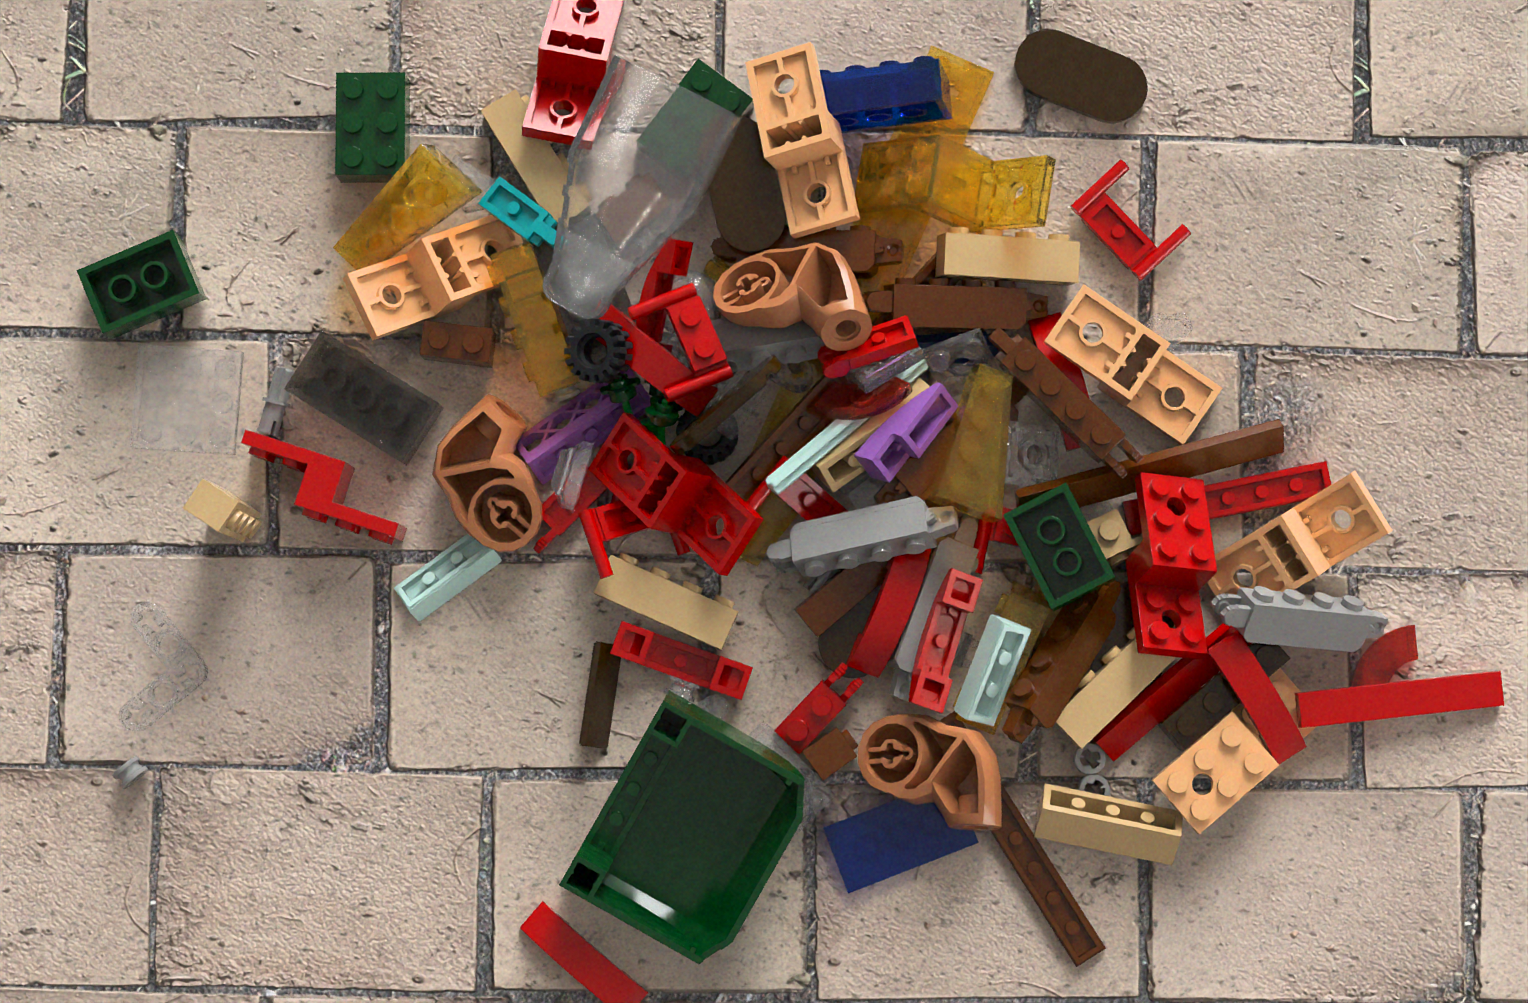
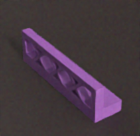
[516,368,651,485]

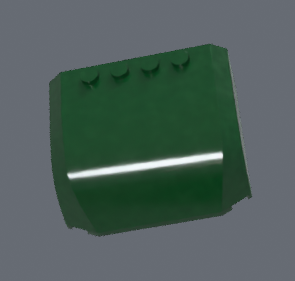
[559,690,805,964]

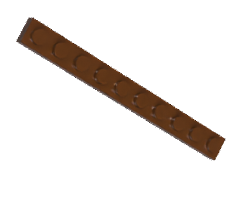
[725,252,961,502]

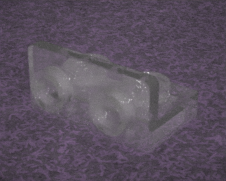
[846,347,924,394]

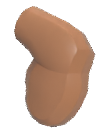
[713,243,872,351]
[432,394,542,552]
[858,714,1002,831]

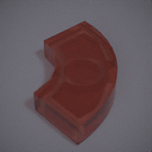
[814,370,912,420]
[1351,625,1418,686]

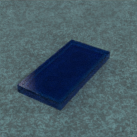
[823,799,979,894]

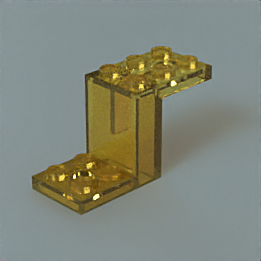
[855,134,1056,233]

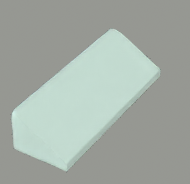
[394,534,502,621]
[954,614,1032,726]

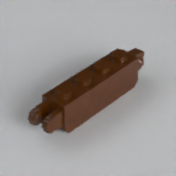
[710,224,904,279]
[862,278,1048,330]
[988,327,1143,479]
[873,380,1026,504]
[1002,581,1122,744]

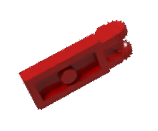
[817,315,919,379]
[533,463,608,554]
[774,662,864,754]

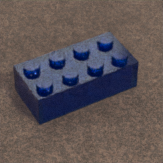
[819,56,953,133]

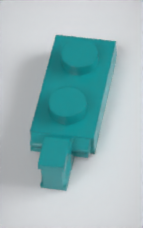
[478,176,567,252]

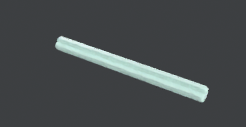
[765,353,929,494]

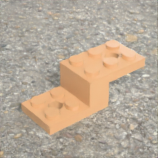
[745,42,860,239]
[343,215,537,341]
[1043,284,1223,445]
[1207,471,1392,595]
[1151,668,1317,834]

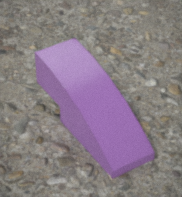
[854,382,959,483]

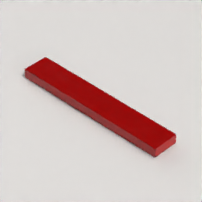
[1122,461,1331,536]
[1093,623,1252,762]
[1295,671,1504,728]

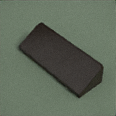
[579,641,621,749]

